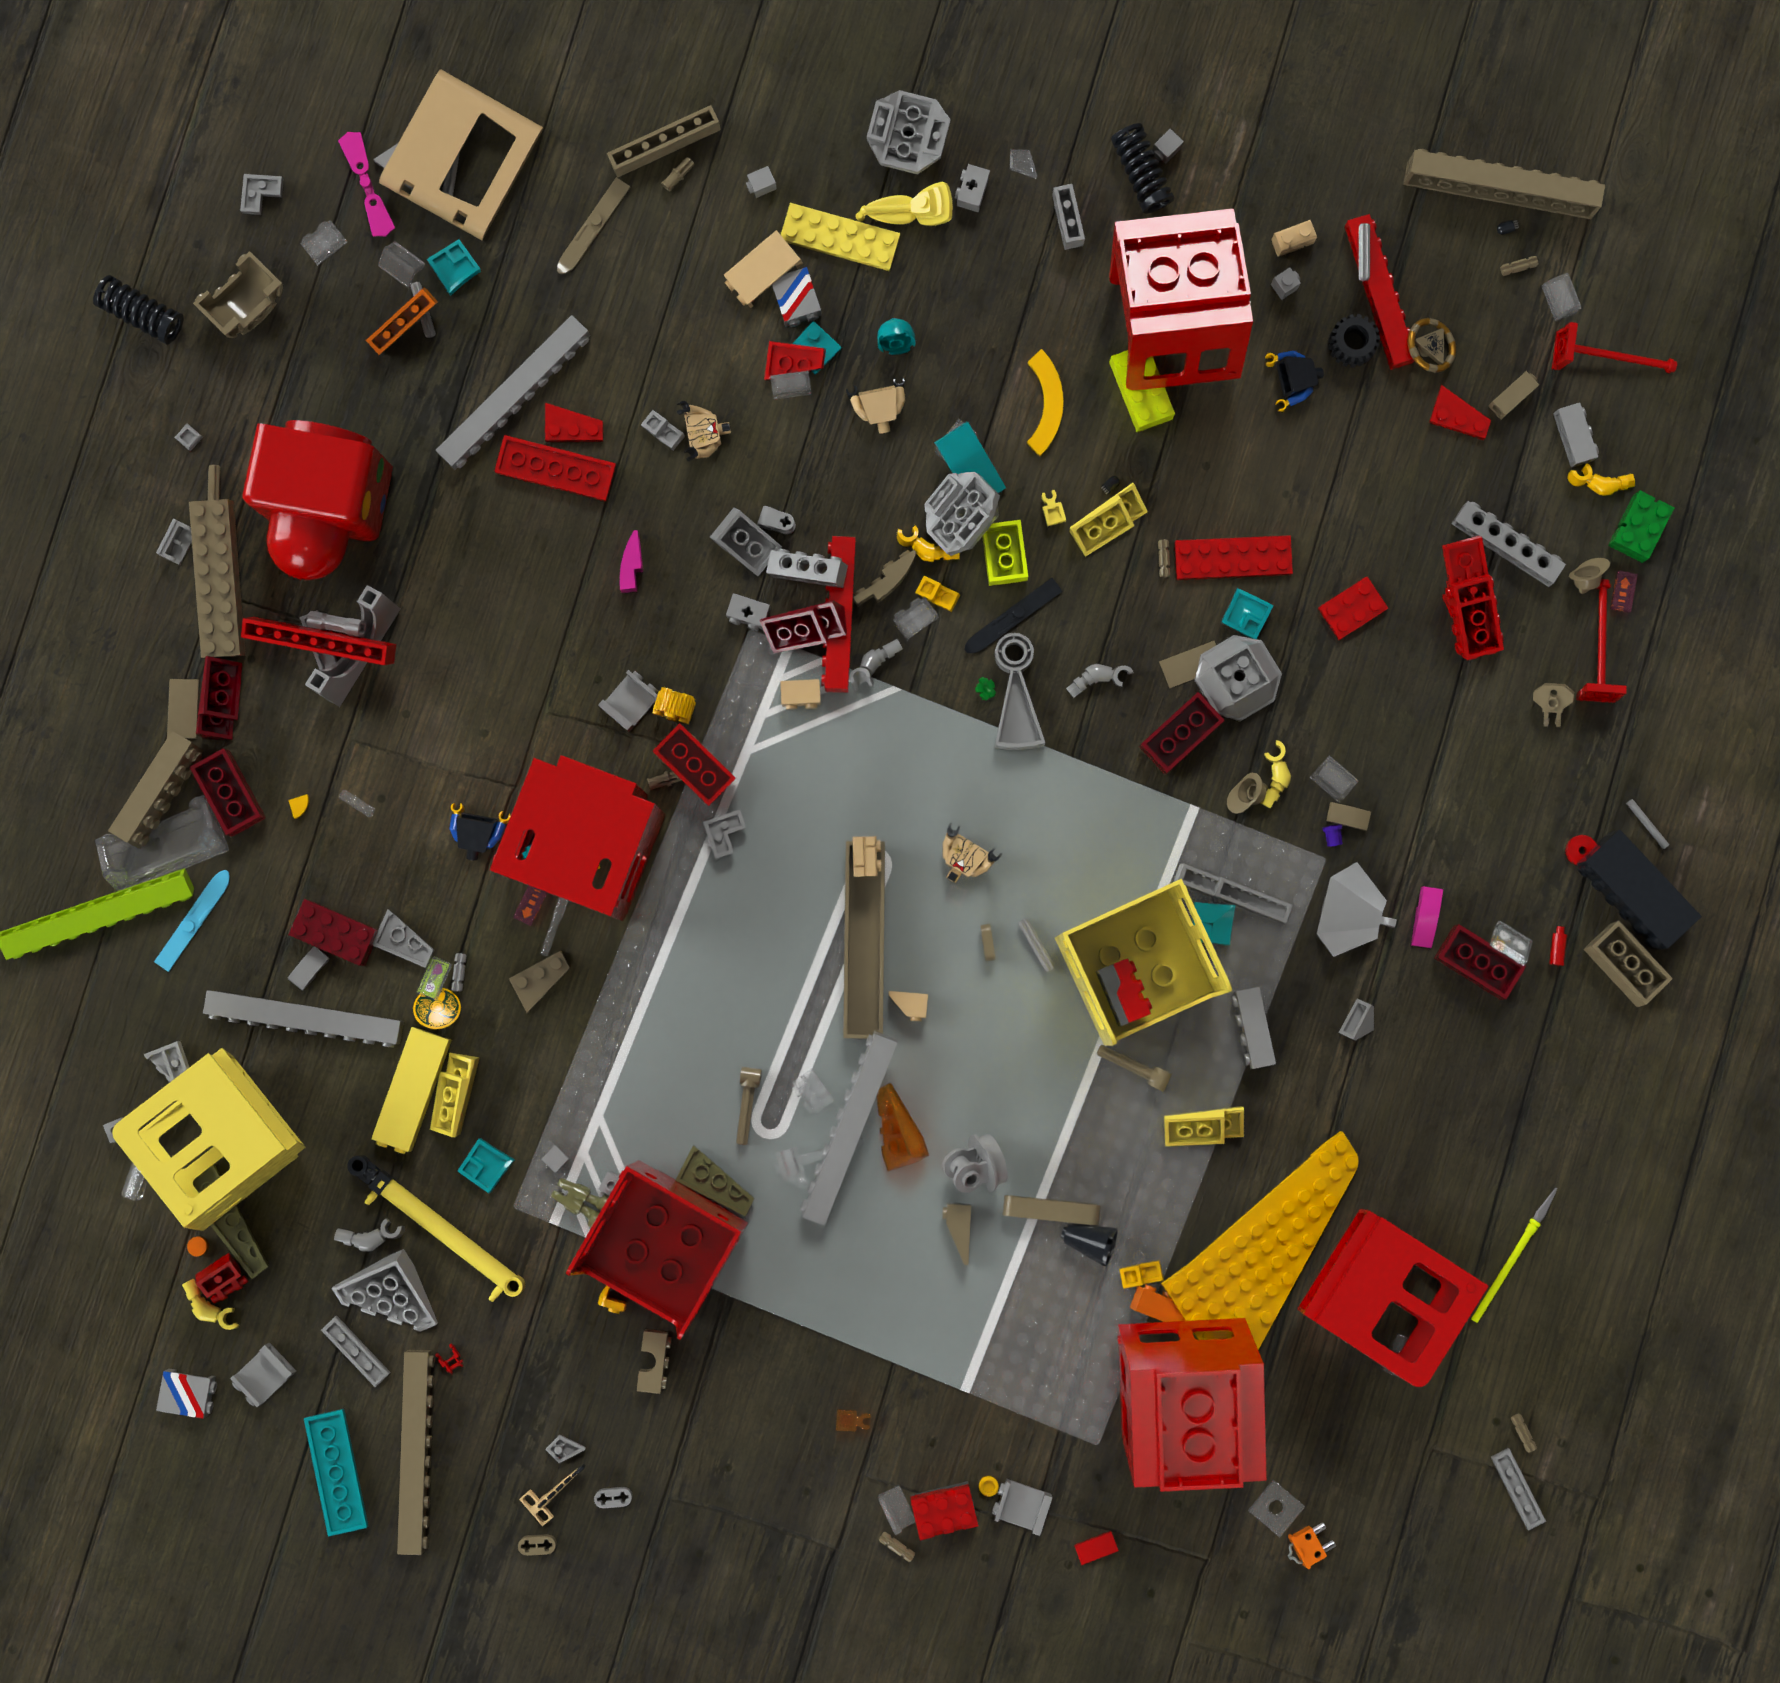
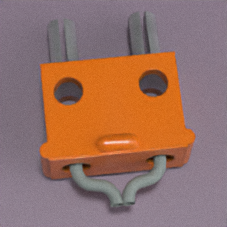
[1287,1523,1336,1569]

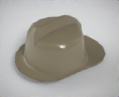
[1569,558,1610,594]
[1227,772,1268,814]

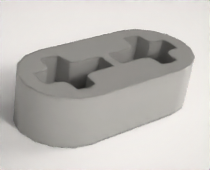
[594,1487,633,1508]

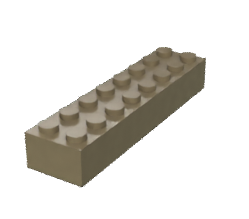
[189,499,246,658]

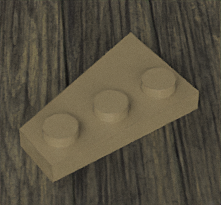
[509,951,570,1013]

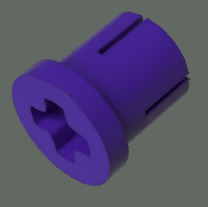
[1322,824,1343,847]

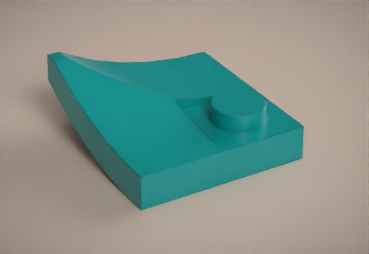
[427,239,481,296]
[793,321,842,375]
[1221,588,1274,639]
[1192,902,1235,946]
[458,1138,515,1193]

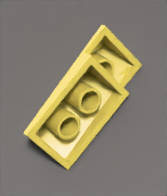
[1070,483,1148,557]
[430,1053,480,1137]
[1164,1106,1244,1146]

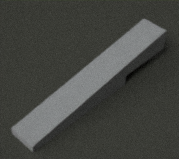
[1173,863,1293,923]

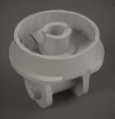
[942,1134,1007,1193]

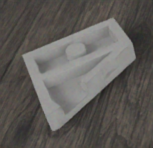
[144,1041,189,1082]

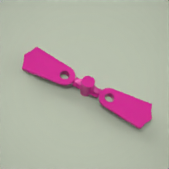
[338,132,395,237]

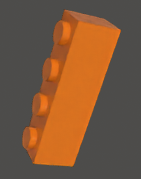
[366,288,438,355]

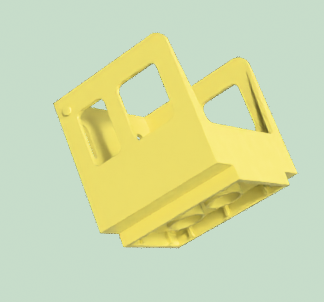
[1055,879,1232,1046]
[112,1048,306,1231]

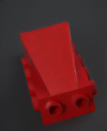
[1442,535,1504,660]

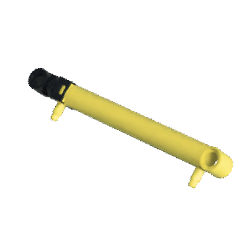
[347,1155,525,1302]

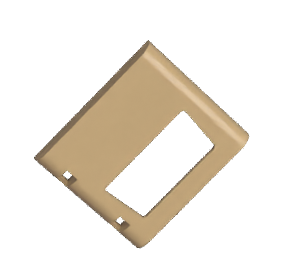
[379,69,543,240]

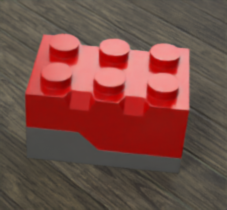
[1095,958,1152,1026]
[910,1481,978,1540]

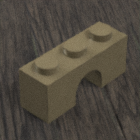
[637,1329,672,1394]

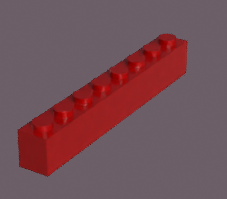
[1344,214,1414,370]
[821,536,856,693]
[241,617,397,665]

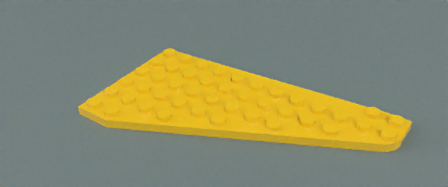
[1161,1131,1359,1350]

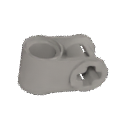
[757,506,796,534]

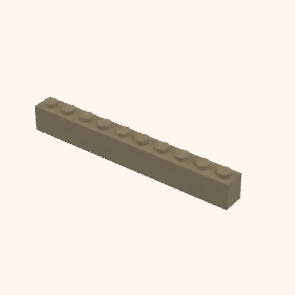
[397,1350,435,1555]

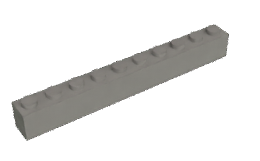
[436,315,590,470]
[203,990,404,1048]
[800,1031,898,1226]

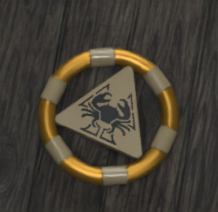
[1408,318,1456,373]

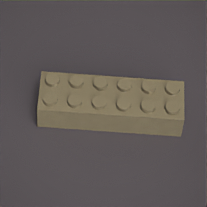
[108,731,204,849]

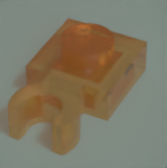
[836,1409,871,1432]

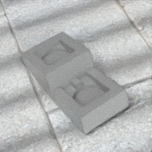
[641,410,685,451]
[288,946,329,991]

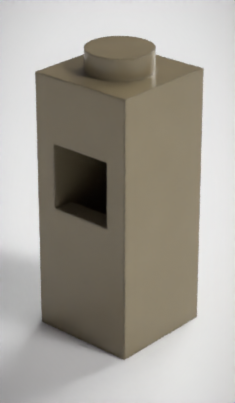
[1488,371,1539,420]

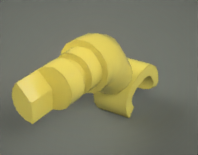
[1260,740,1291,808]
[182,1279,240,1330]

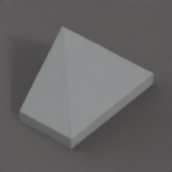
[1338,999,1374,1040]

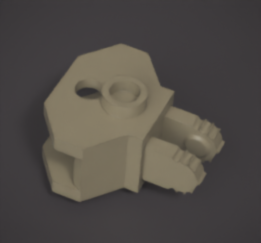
[1533,683,1575,727]

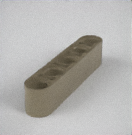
[1002,1195,1101,1225]

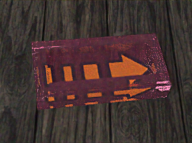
[1610,571,1638,613]
[513,885,548,926]

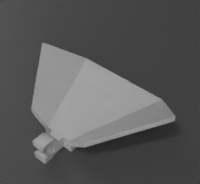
[1316,862,1397,957]

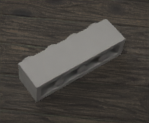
[1232,987,1276,1069]

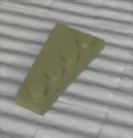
[675,1145,755,1216]

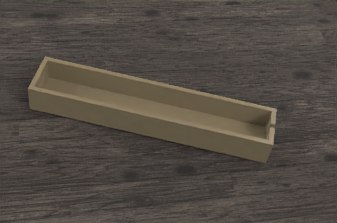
[843,841,885,1039]

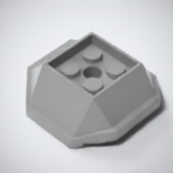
[867,90,951,174]
[924,472,1000,556]
[1195,635,1282,721]

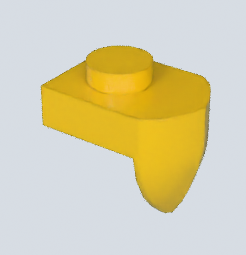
[598,1285,627,1314]

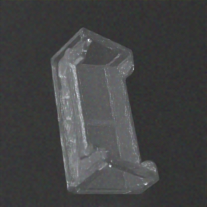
[95,795,229,891]

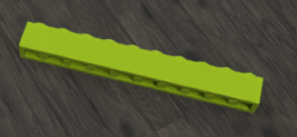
[0,868,194,960]

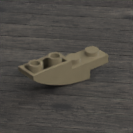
[853,550,916,607]

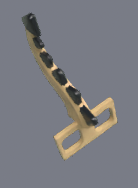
[519,1464,586,1526]

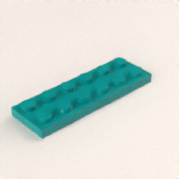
[304,1409,368,1537]

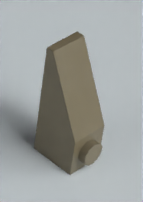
[942,1203,971,1265]

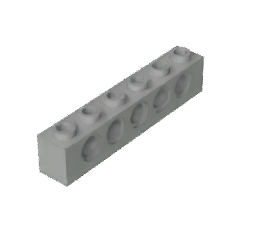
[1451,501,1566,587]

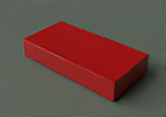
[1074,1531,1119,1565]

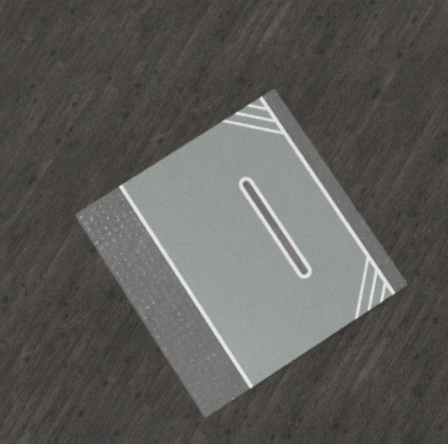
[514,630,1326,1445]

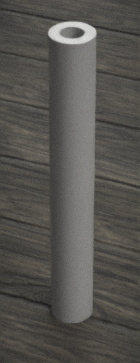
[1626,799,1670,849]

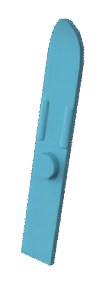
[154,870,230,972]

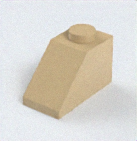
[888,991,928,1022]

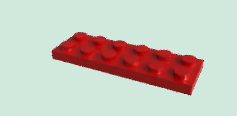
[494,435,616,502]
[1174,535,1293,580]

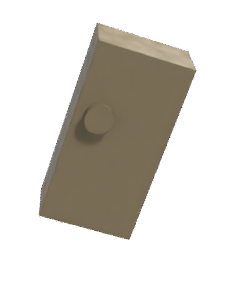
[1584,921,1673,1007]

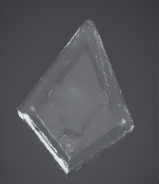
[1010,149,1037,179]

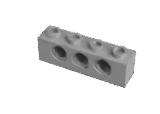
[766,549,848,588]

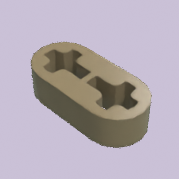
[980,924,996,962]
[518,1534,557,1556]

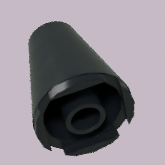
[1061,1224,1118,1267]

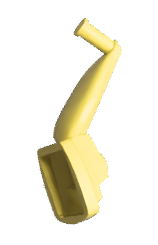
[856,182,953,226]

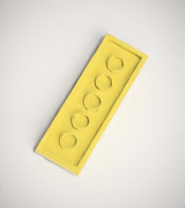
[781,203,900,271]

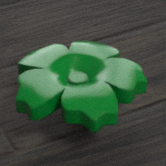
[975,677,996,701]

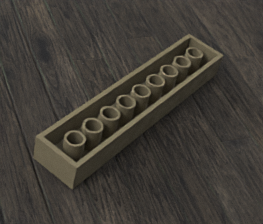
[1403,149,1605,219]

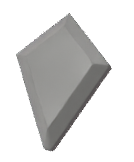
[545,1435,586,1463]

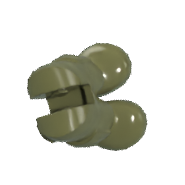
[551,1178,609,1228]

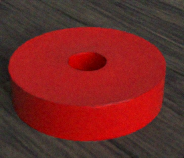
[1565,835,1597,866]

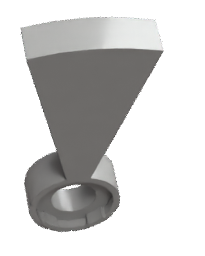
[994,633,1045,750]

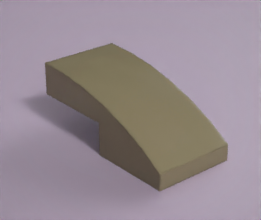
[1326,802,1371,831]

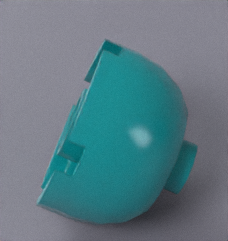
[877,318,915,355]

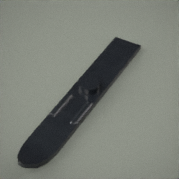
[964,578,1062,653]

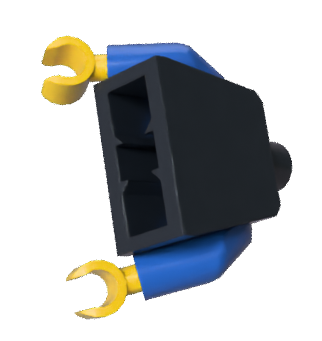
[1265,351,1324,412]
[449,803,511,861]

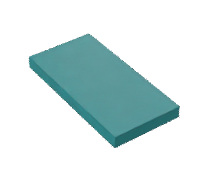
[934,422,1006,493]

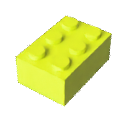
[982,520,1028,586]

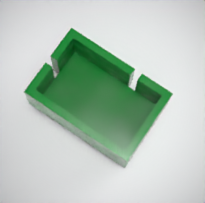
[1608,490,1675,563]

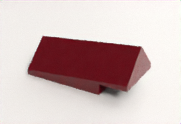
[760,600,847,653]
[196,656,242,740]

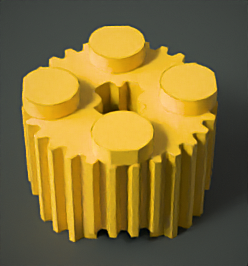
[652,687,696,725]

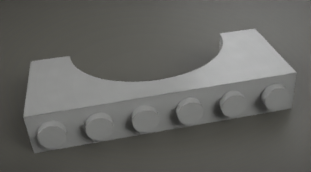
[305,585,401,707]

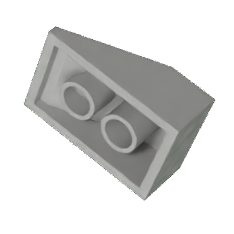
[710,508,782,576]

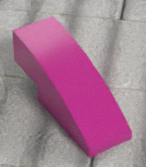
[620,530,643,593]
[1411,886,1443,948]

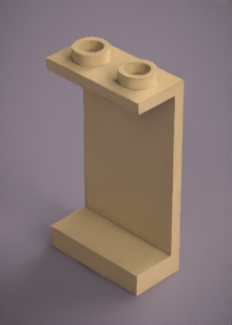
[724,230,803,308]

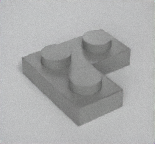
[240,174,284,215]
[703,810,746,859]

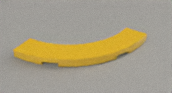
[1027,349,1063,457]

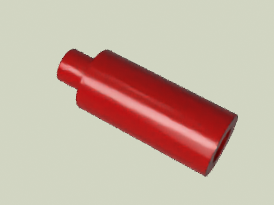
[1549,926,1567,966]

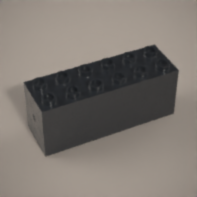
[1577,829,1702,950]

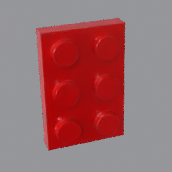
[1318,577,1388,640]

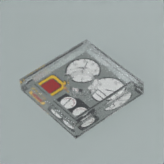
[1490,921,1532,966]

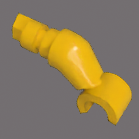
[1567,463,1635,496]
[897,525,960,562]

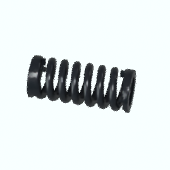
[1111,123,1175,214]
[93,275,184,345]

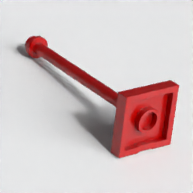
[1551,322,1677,373]
[1576,579,1627,703]

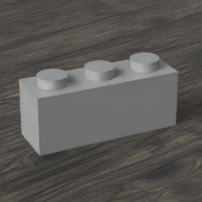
[1052,184,1085,250]
[1553,403,1599,468]

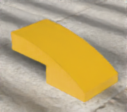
[915,576,960,612]
[1119,1260,1164,1289]

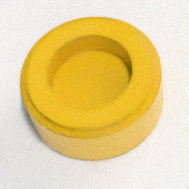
[979,1476,999,1497]

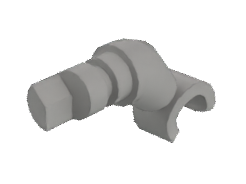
[849,639,903,692]
[1066,663,1134,698]
[334,1218,405,1252]

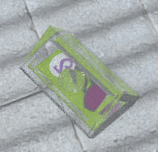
[416,956,452,1000]

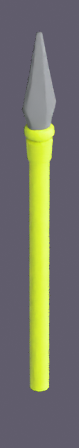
[1471,1188,1557,1323]

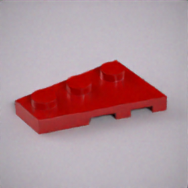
[764,341,826,380]
[1429,385,1491,440]
[545,403,604,442]

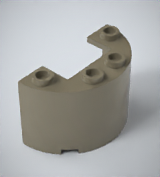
[193,251,283,338]

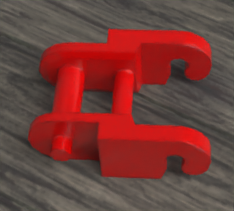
[435,1343,463,1374]

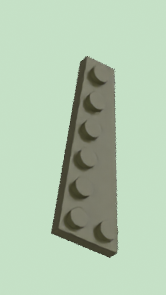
[193,1164,269,1279]

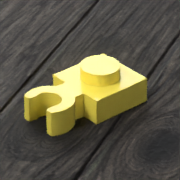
[1041,490,1066,527]

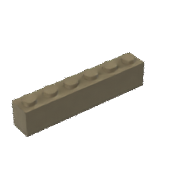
[607,105,721,178]

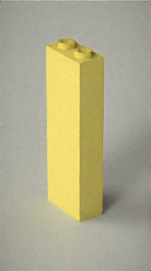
[371,1027,452,1154]

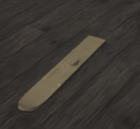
[557,177,631,274]

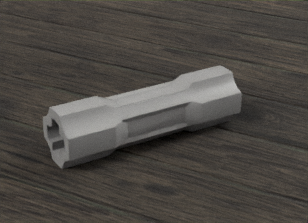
[306,611,367,637]

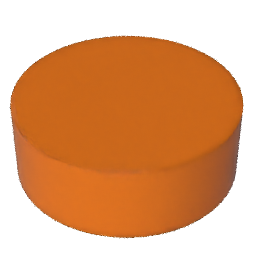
[187,1236,209,1257]

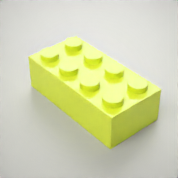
[1109,350,1175,433]

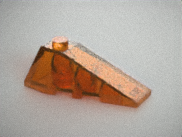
[877,1083,929,1171]

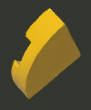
[289,794,309,819]

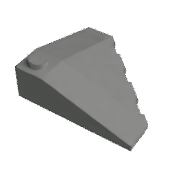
[332,1249,438,1332]

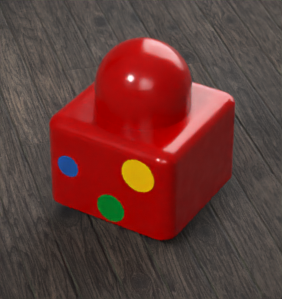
[242,420,393,580]

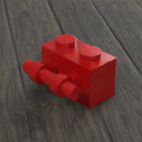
[195,1253,249,1304]

